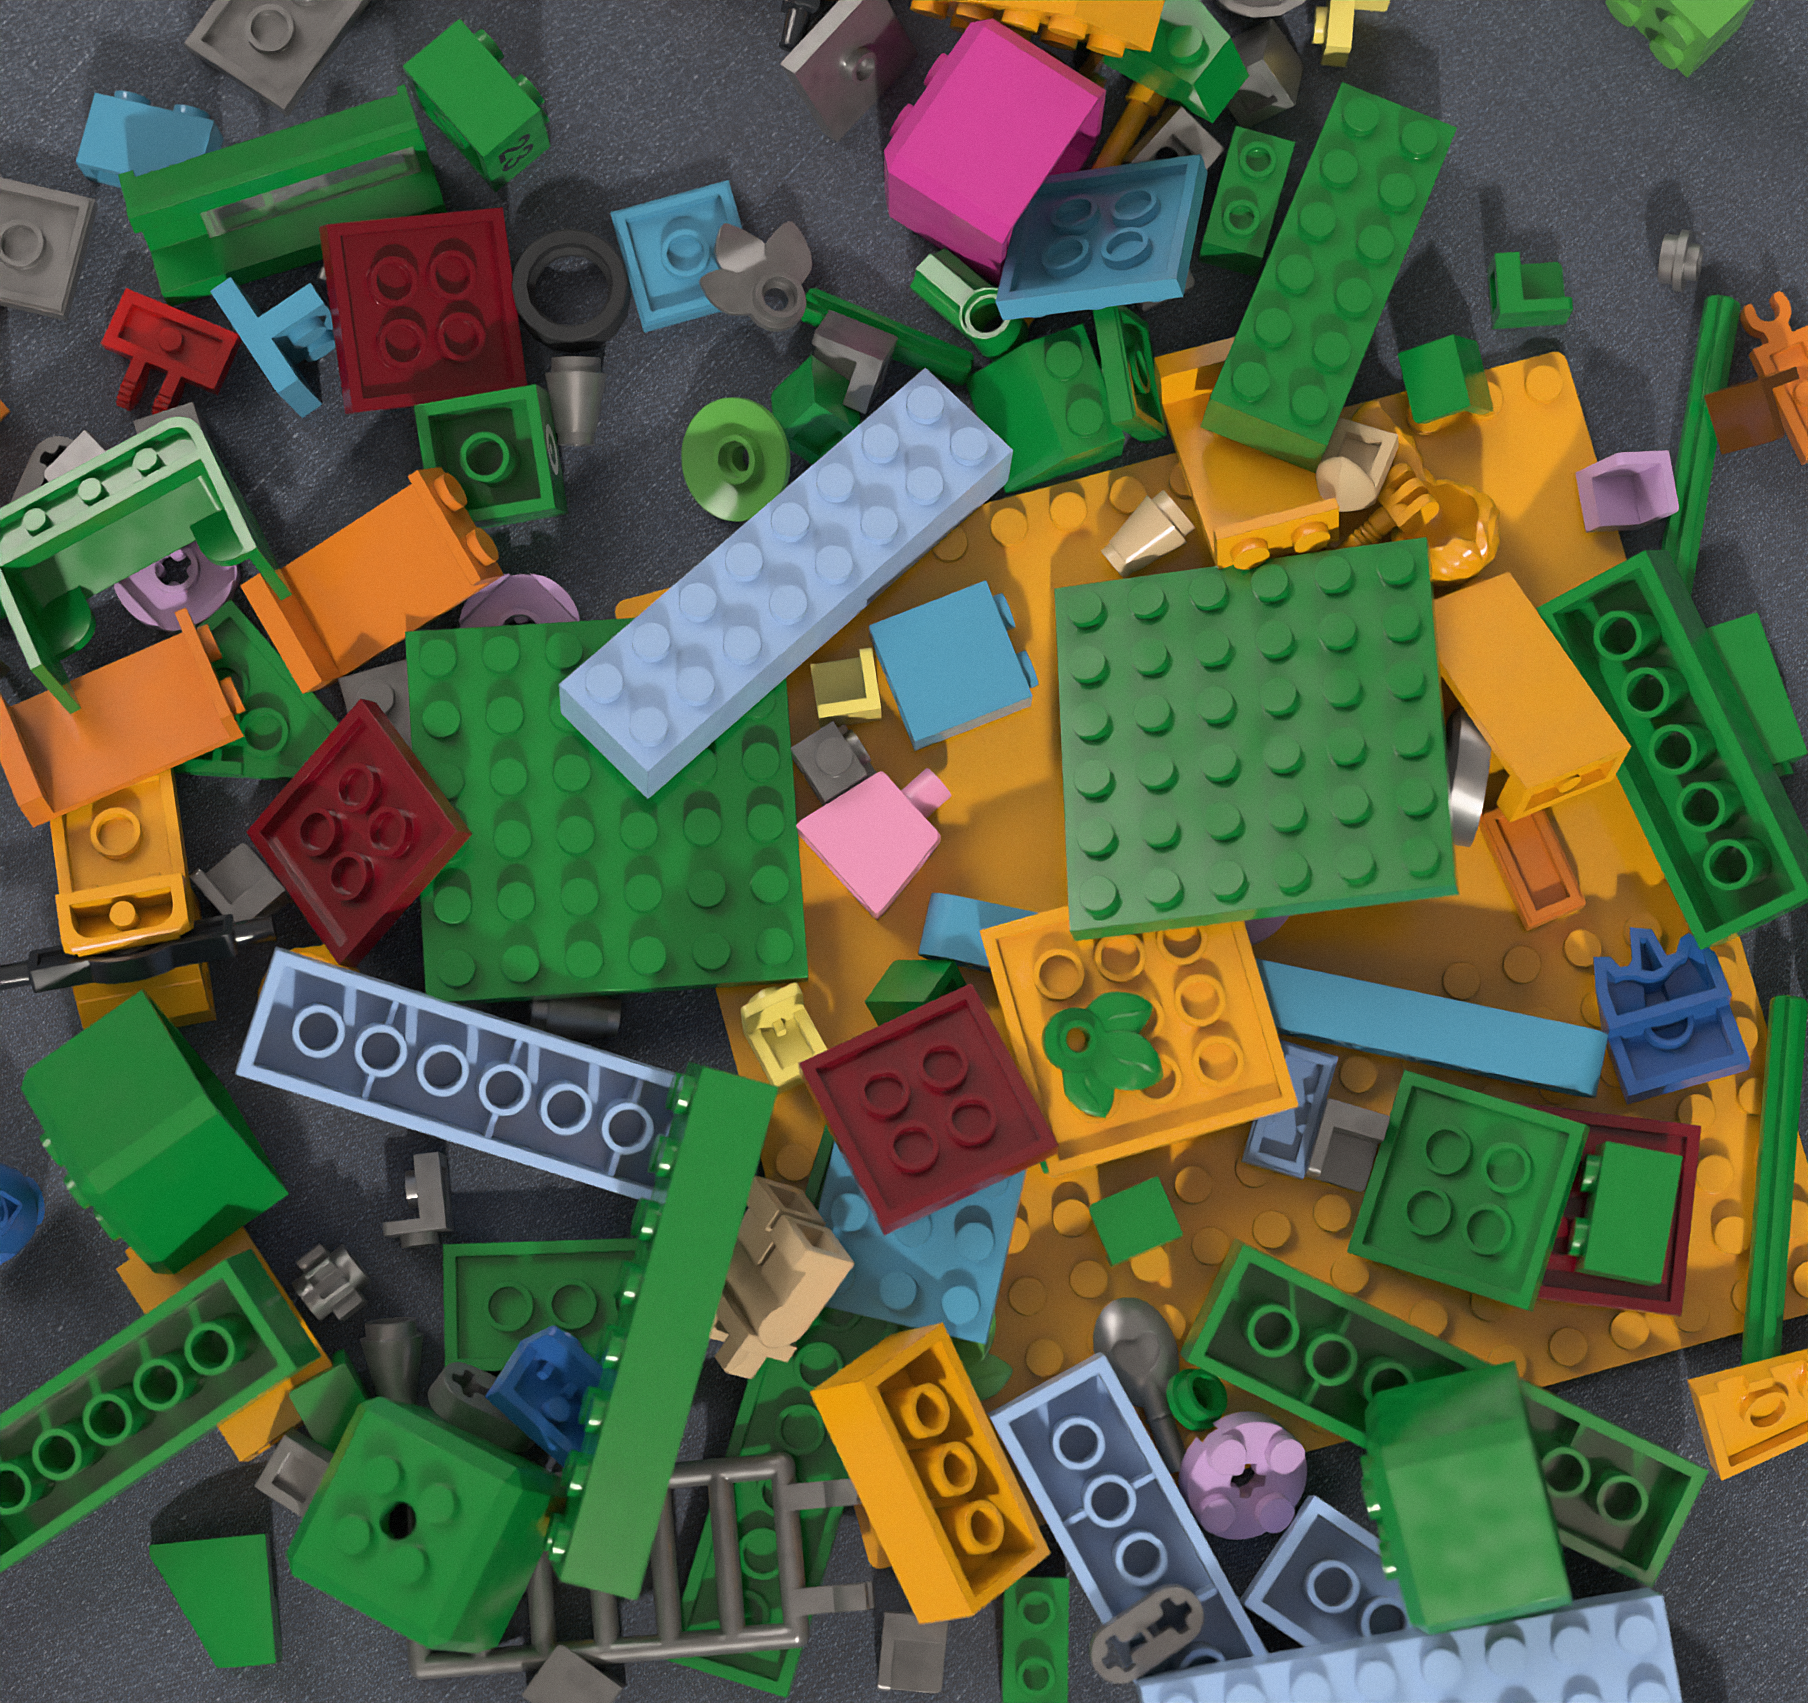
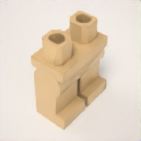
[710,1175,855,1379]

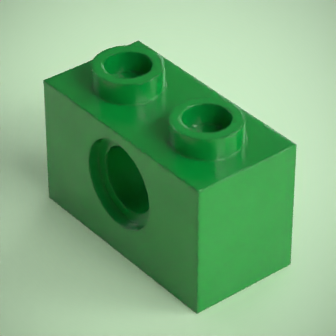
[1198,126,1295,278]
[1001,1575,1069,1703]

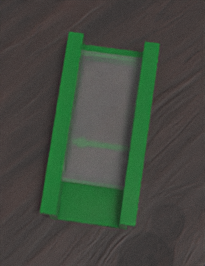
[118,84,448,307]

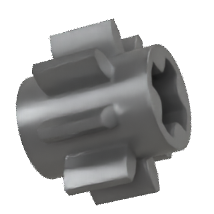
[292,1243,372,1321]

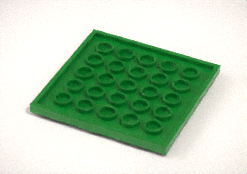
[1054,537,1459,941]
[405,618,809,1005]

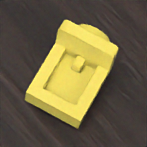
[1312,0,1390,67]
[740,983,828,1095]

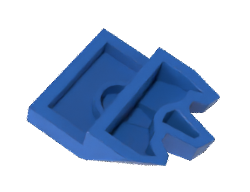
[1594,927,1751,1105]

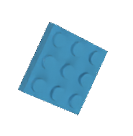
[995,154,1208,320]
[818,1142,1028,1344]

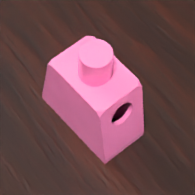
[796,768,952,921]

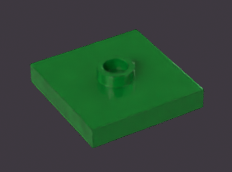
[1093,305,1167,445]

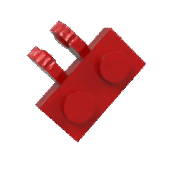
[101,288,242,415]

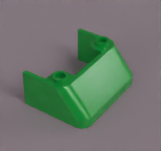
[0,416,292,714]

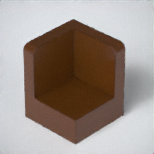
[1704,367,1800,455]

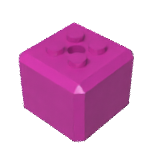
[884,18,1106,286]

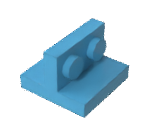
[210,277,336,418]

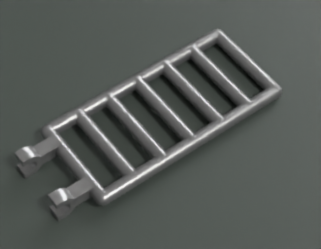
[397,1452,876,1680]

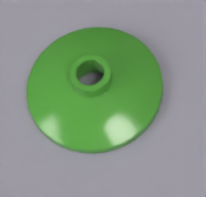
[681,397,791,522]

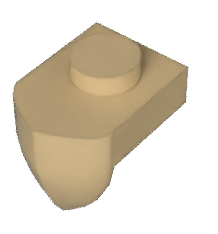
[1316,417,1399,512]

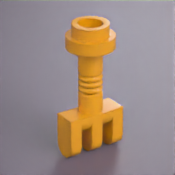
[1316,463,1439,552]

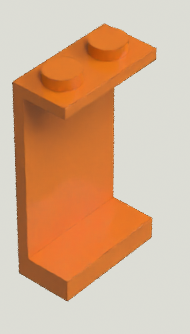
[240,467,504,694]
[0,607,246,828]

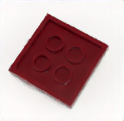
[319,207,527,414]
[246,698,472,968]
[798,983,1059,1236]
[1511,1101,1702,1317]

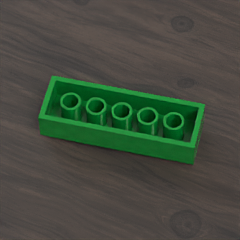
[1200,82,1457,473]
[1536,550,1808,950]
[0,1249,322,1573]

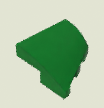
[149,1533,283,1668]

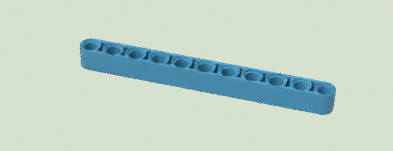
[918,893,1608,1098]

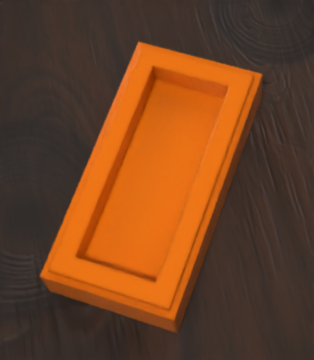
[1478,805,1587,931]

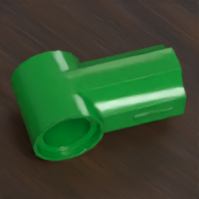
[910,248,1029,361]

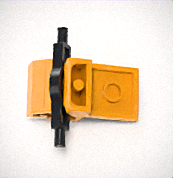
[0,767,278,1030]

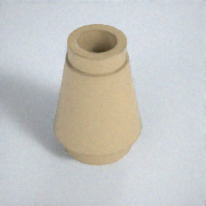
[1101,490,1195,579]

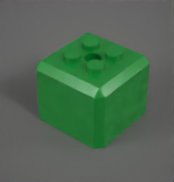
[21,989,289,1275]
[1360,1360,1572,1635]
[286,1396,568,1653]

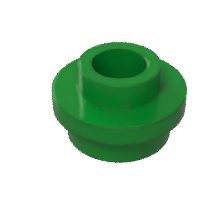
[1166,1368,1228,1432]

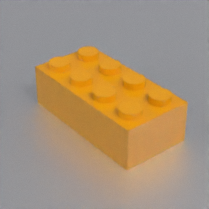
[910,0,1165,58]
[810,1322,1050,1624]

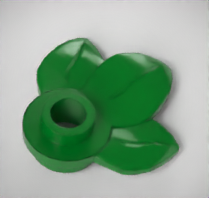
[1041,991,1163,1118]

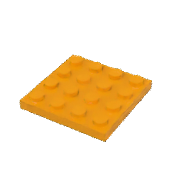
[979,905,1299,1178]

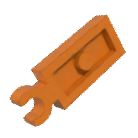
[1740,291,1808,465]

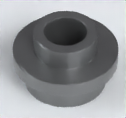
[1658,229,1703,292]

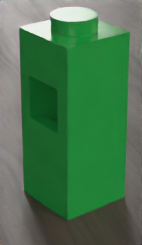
[1706,612,1808,780]

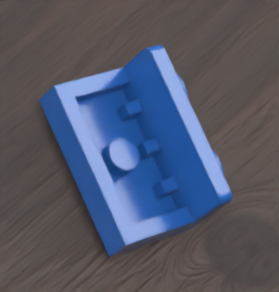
[485,1325,603,1467]

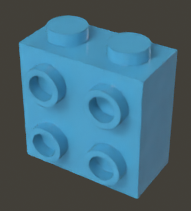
[869,580,1039,751]

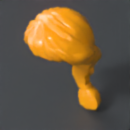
[1351,401,1500,587]

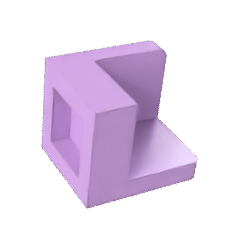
[1575,450,1679,533]

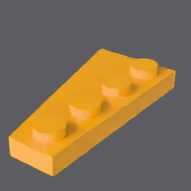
[1687,1349,1808,1481]

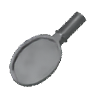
[1093,1297,1186,1474]

